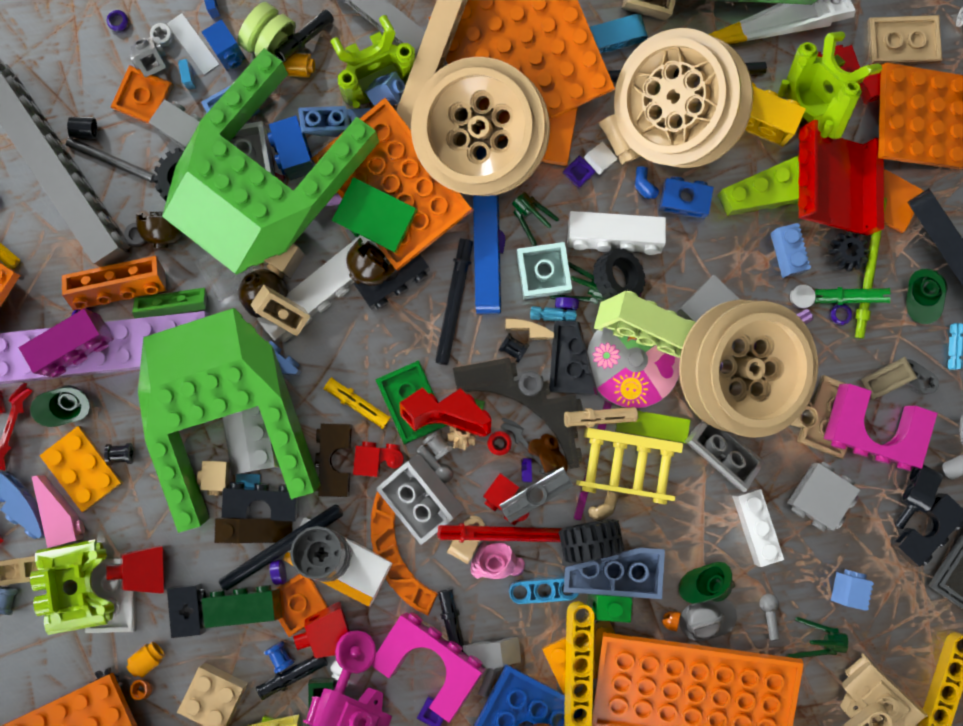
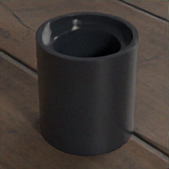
[67,116,98,139]

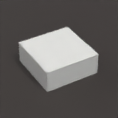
[584,141,618,175]

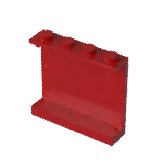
[798,120,884,236]

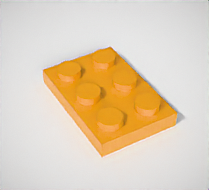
[39,426,123,512]
[542,620,615,694]

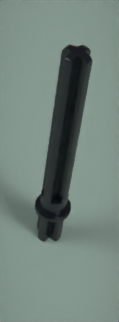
[435,238,473,365]

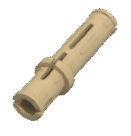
[564,407,638,428]

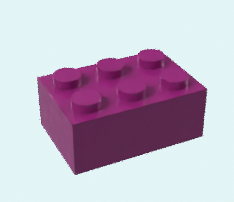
[18,309,114,378]

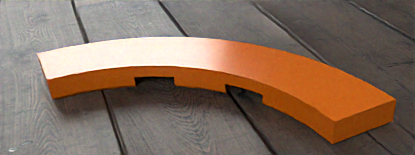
[371,491,438,616]

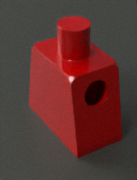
[106,545,164,594]
[293,602,350,658]

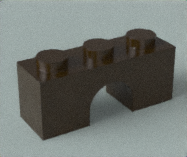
[315,423,352,497]

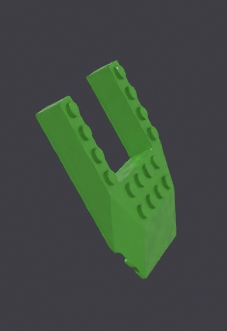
[162,48,379,275]
[138,308,321,533]

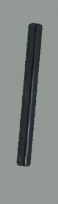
[219,504,343,591]

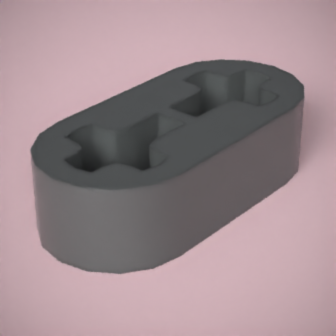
[906,359,939,394]

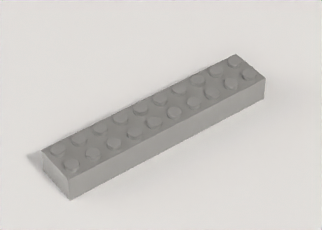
[0,59,132,267]

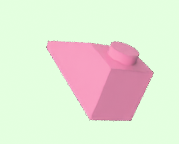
[32,475,85,548]

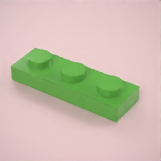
[132,288,207,319]

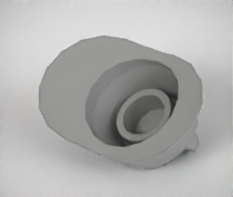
[680,599,737,641]

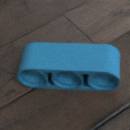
[589,14,648,54]
[509,576,579,604]

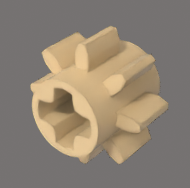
[448,426,477,451]

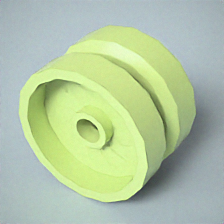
[237,2,296,57]

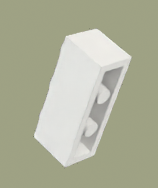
[732,489,784,567]

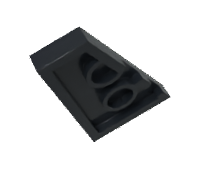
[549,320,597,395]

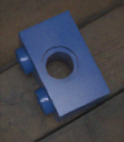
[202,19,246,71]
[659,176,714,219]

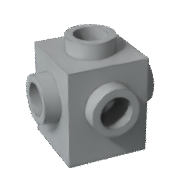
[130,37,167,77]

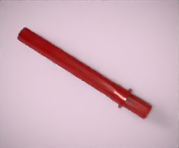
[437,523,562,543]

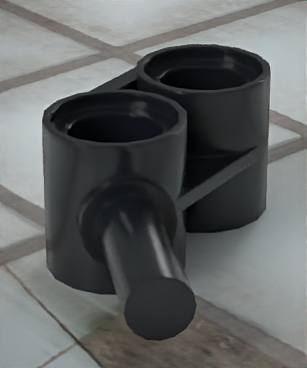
[894,464,943,529]

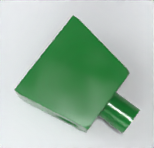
[587,594,634,623]

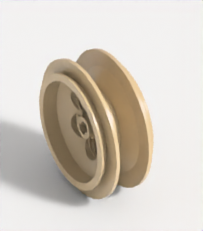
[614,28,753,168]
[411,57,550,196]
[679,300,818,438]

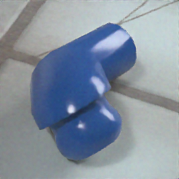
[635,166,659,199]

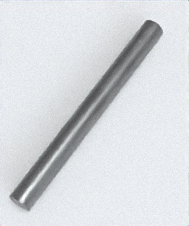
[66,137,155,183]

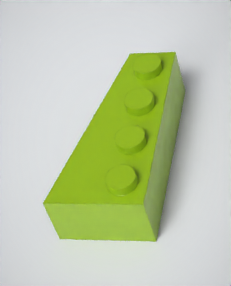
[717,155,799,216]

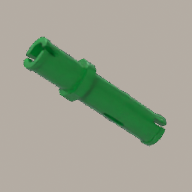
[815,287,891,305]

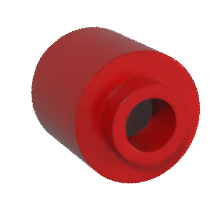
[487,431,512,456]

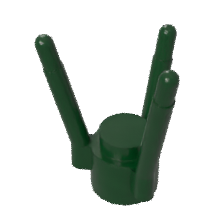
[512,192,559,246]
[550,262,606,304]
[786,617,849,658]

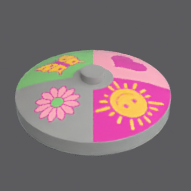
[587,327,680,409]

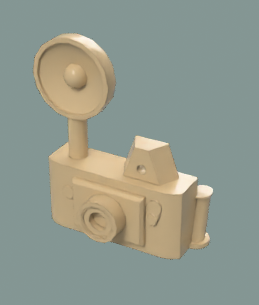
[840,653,928,726]

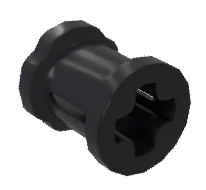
[498,333,530,363]
[104,443,134,466]

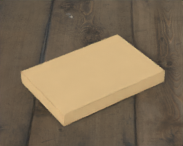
[867,15,942,65]
[796,375,848,459]

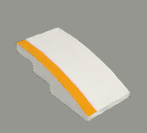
[283,517,393,607]

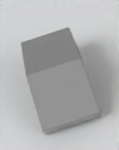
[463,637,521,669]

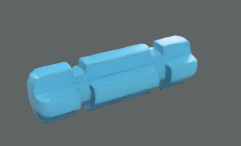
[530,306,577,321]
[948,323,963,370]

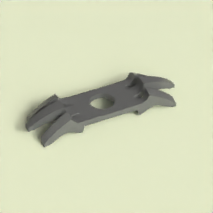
[500,418,557,476]

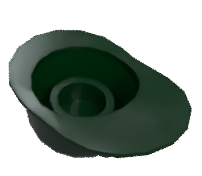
[906,269,948,324]
[30,385,90,427]
[679,562,735,604]

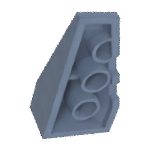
[563,548,665,599]

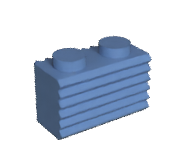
[770,223,811,278]
[831,569,874,611]

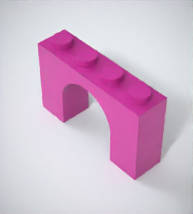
[824,384,938,471]
[371,612,486,722]

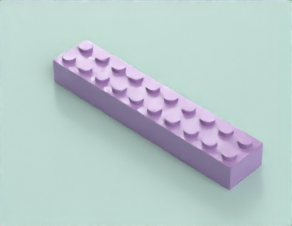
[0,311,210,385]

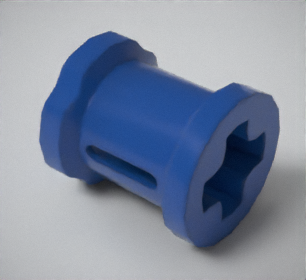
[264,641,294,674]

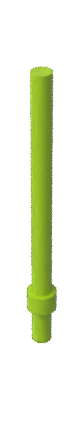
[855,198,887,339]

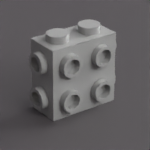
[787,462,860,532]

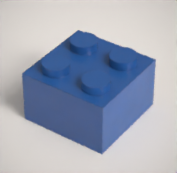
[267,116,315,181]

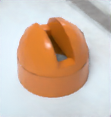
[662,611,681,632]
[130,680,152,700]

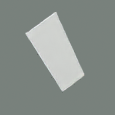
[167,13,219,75]

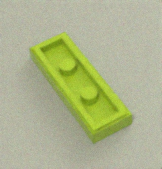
[615,411,691,443]

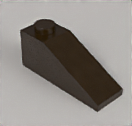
[214,517,293,543]

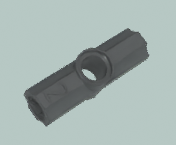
[499,467,574,523]

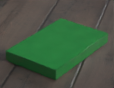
[332,177,418,253]
[375,360,448,445]

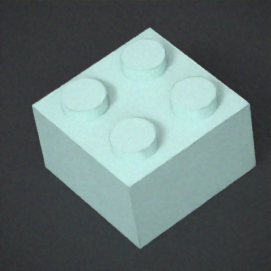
[516,242,572,300]

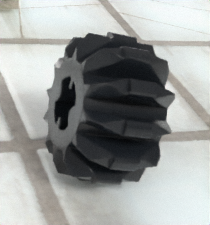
[827,231,870,272]

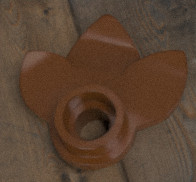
[528,433,568,473]

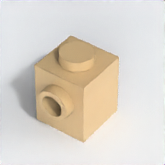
[197,461,230,495]

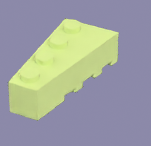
[594,291,696,358]

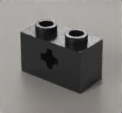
[167,583,206,638]

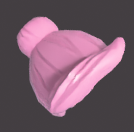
[470,542,525,579]

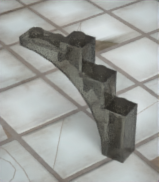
[453,357,583,469]

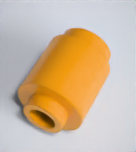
[283,53,315,78]
[127,641,165,678]

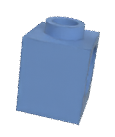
[365,71,405,106]

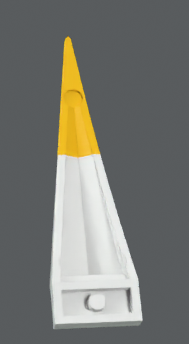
[709,0,856,44]

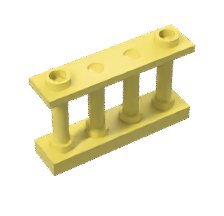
[576,428,683,505]

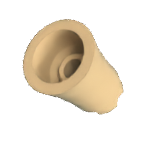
[598,114,641,165]

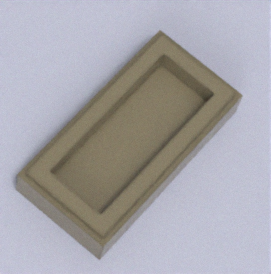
[861,356,917,400]

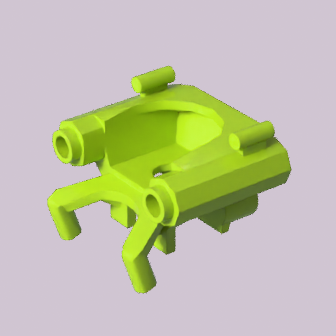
[331,15,416,109]
[777,31,882,139]
[30,540,115,635]

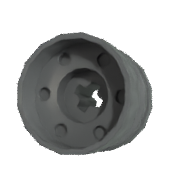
[290,526,352,582]

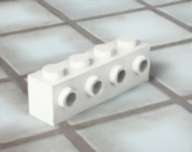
[567,211,666,255]

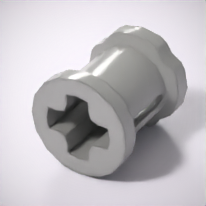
[423,429,454,461]

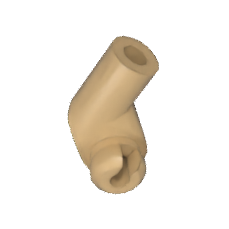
[588,491,619,521]

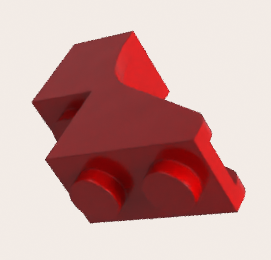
[817,45,882,104]
[399,387,492,437]

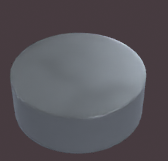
[124,223,148,247]
[518,371,543,396]

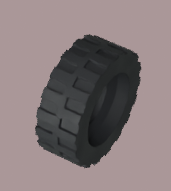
[593,248,646,299]

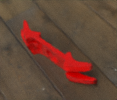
[0,382,32,471]

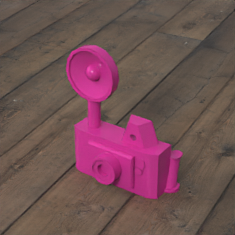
[303,630,392,726]

